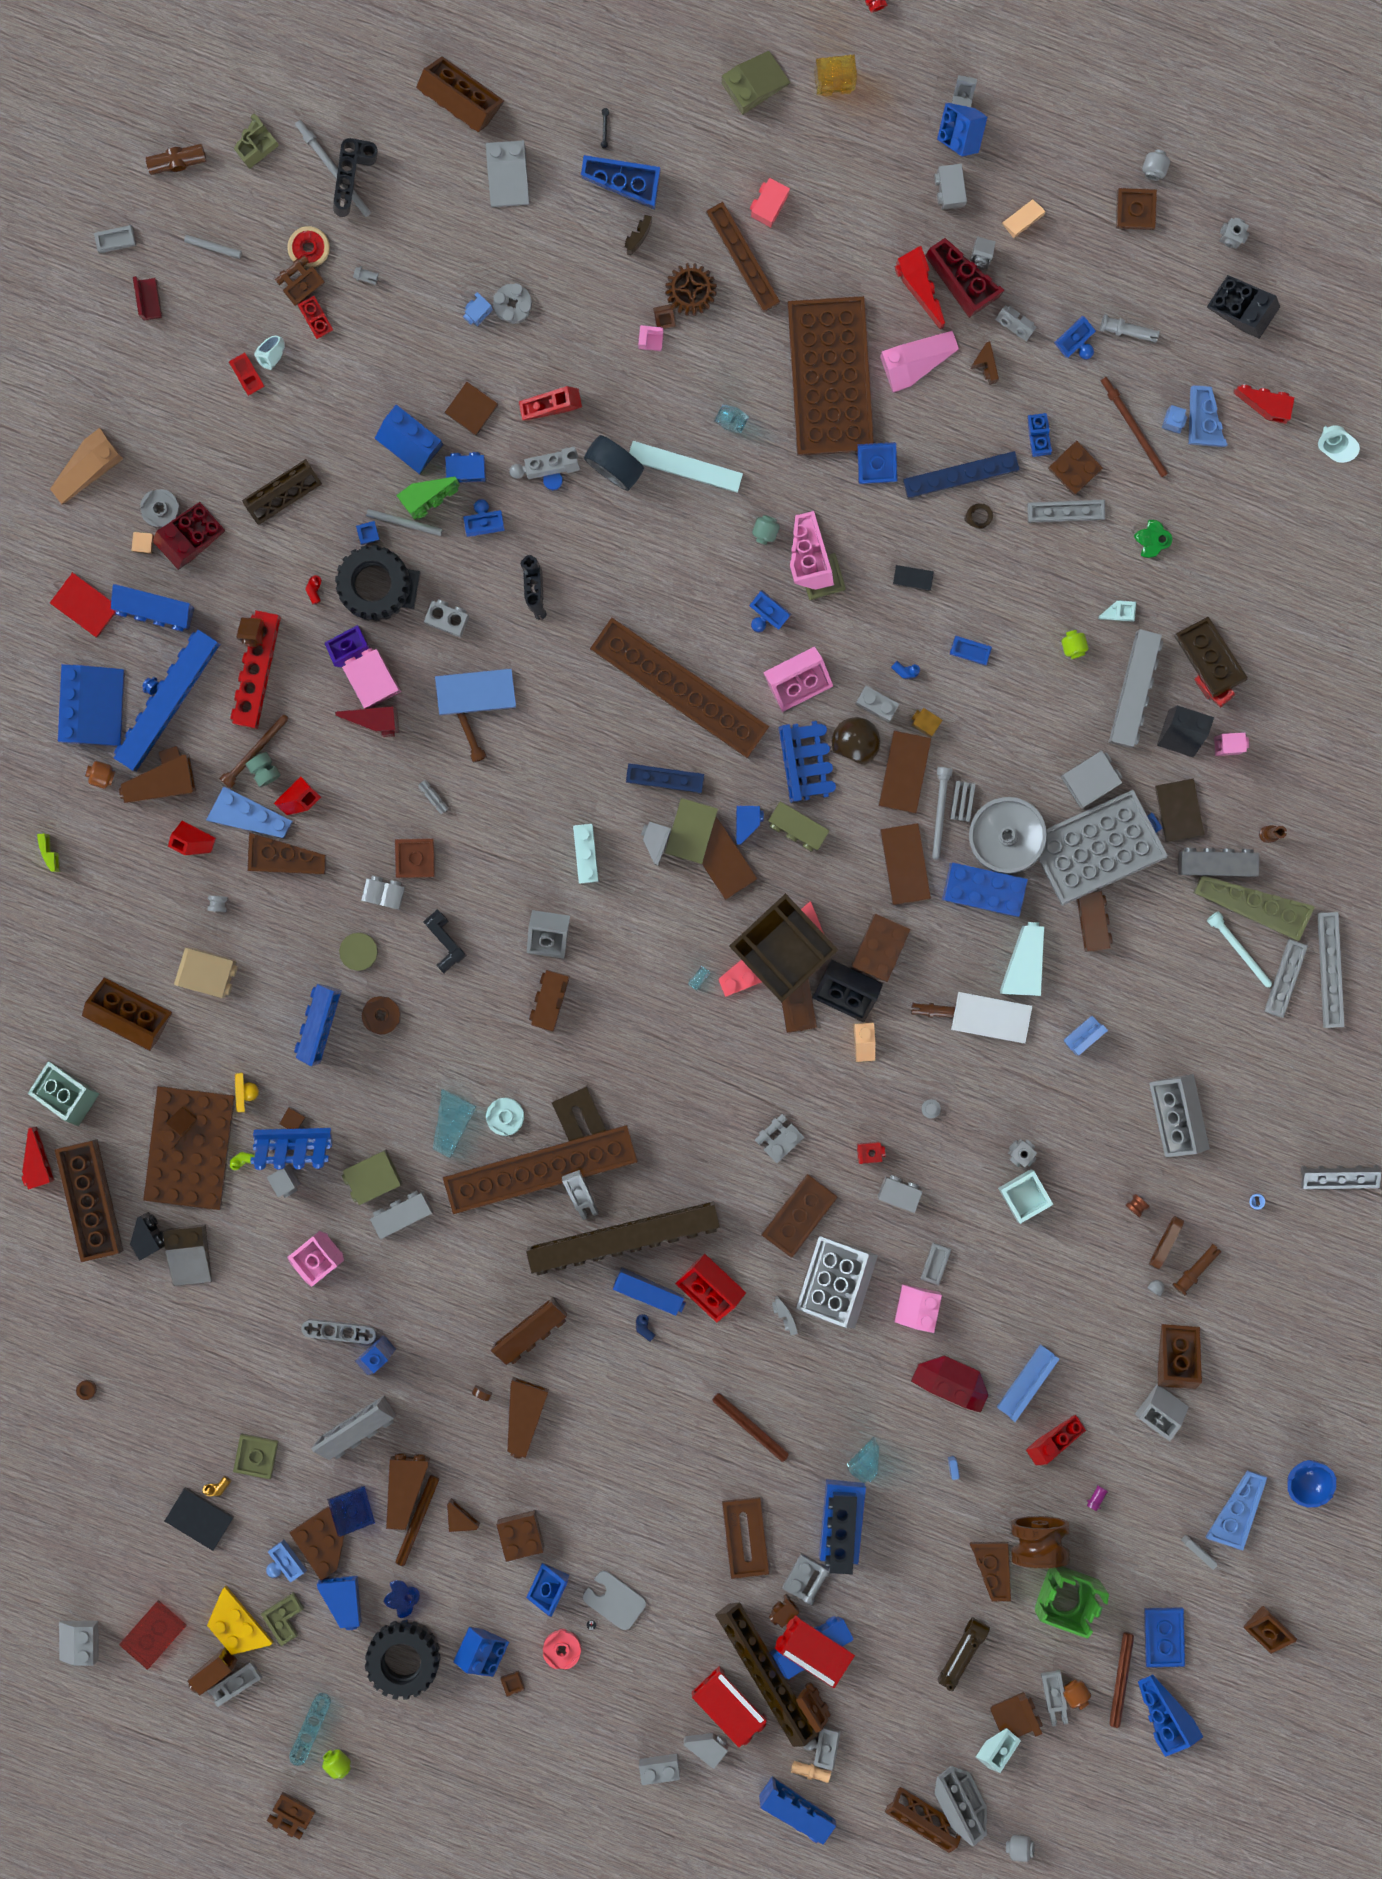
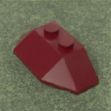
[911,1355,989,1413]

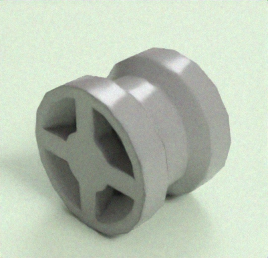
[207,895,228,912]

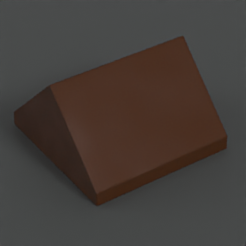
[1243,1606,1297,1654]

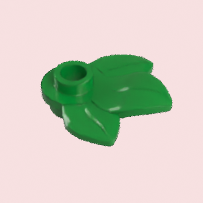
[1134,520,1173,558]

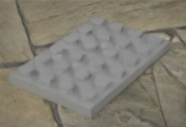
[1038,790,1168,906]

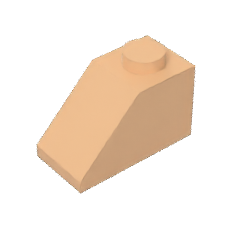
[853,1022,875,1062]

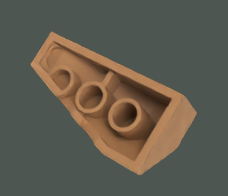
[50,428,123,505]

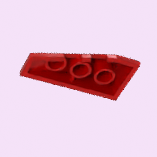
[894,246,945,329]

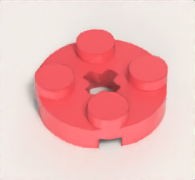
[543,1629,581,1670]

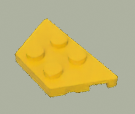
[207,1586,273,1655]

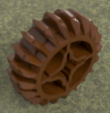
[665,263,717,316]

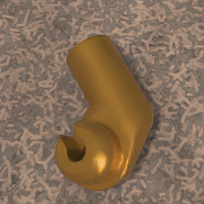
[202,1476,231,1497]

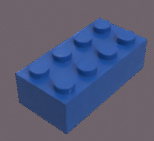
[942,862,1028,917]
[819,1479,866,1564]

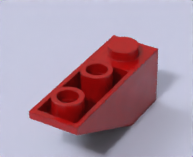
[1233,385,1295,424]
[1026,1415,1086,1466]

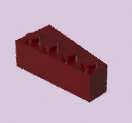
[925,238,1005,318]

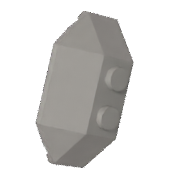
[935,1766,987,1846]

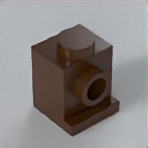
[769,1594,799,1628]

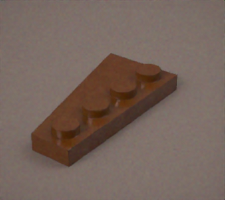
[247,833,326,874]

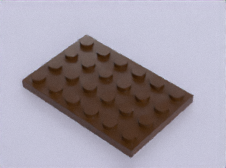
[143,1086,235,1210]

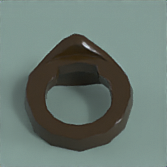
[964,503,993,529]

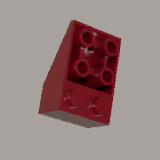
[153,502,225,570]

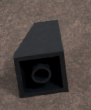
[1157,705,1214,758]

